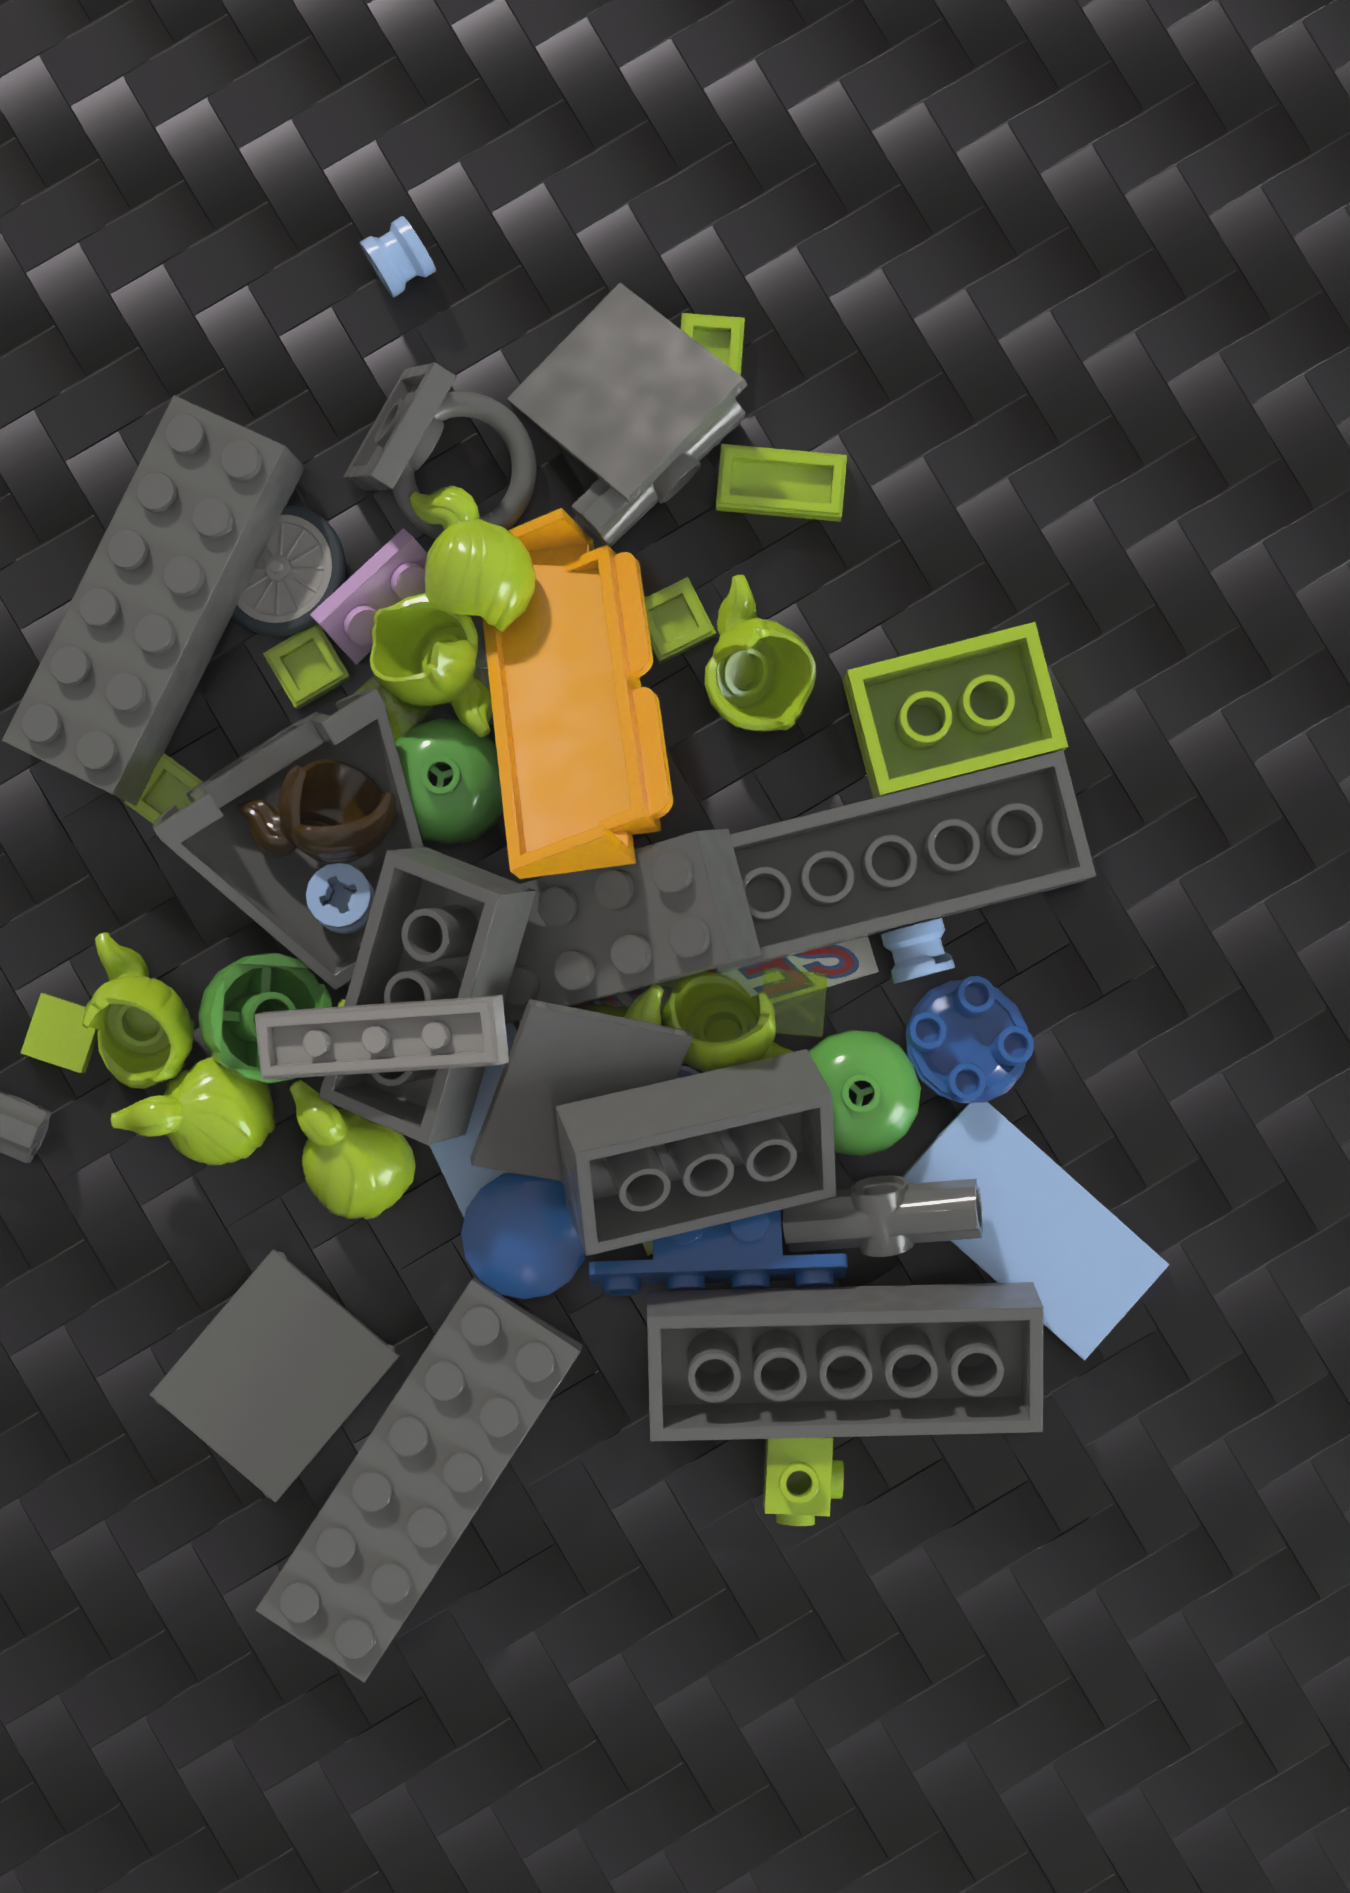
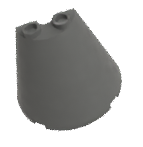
[153,689,423,990]

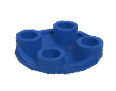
[906,976,1034,1104]
[461,1173,586,1299]

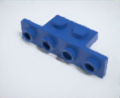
[589,1210,848,1296]

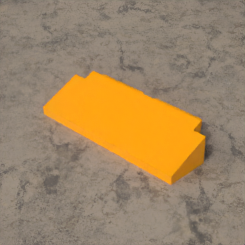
[482,508,673,879]

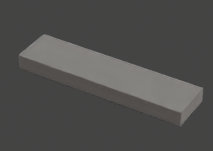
[255,995,509,1080]

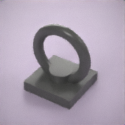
[343,362,537,540]

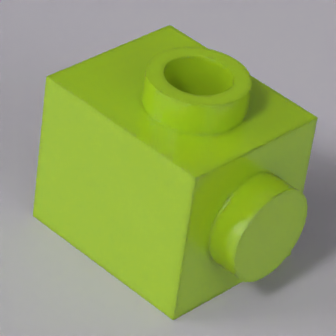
[763,1437,844,1526]

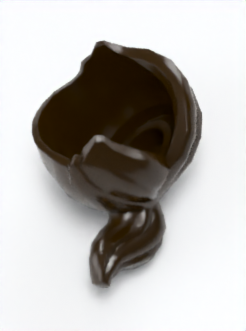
[236,760,397,864]

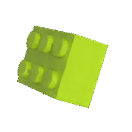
[843,622,1068,798]

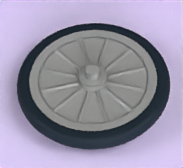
[232,505,346,636]

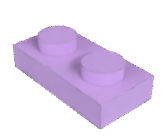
[310,528,427,664]

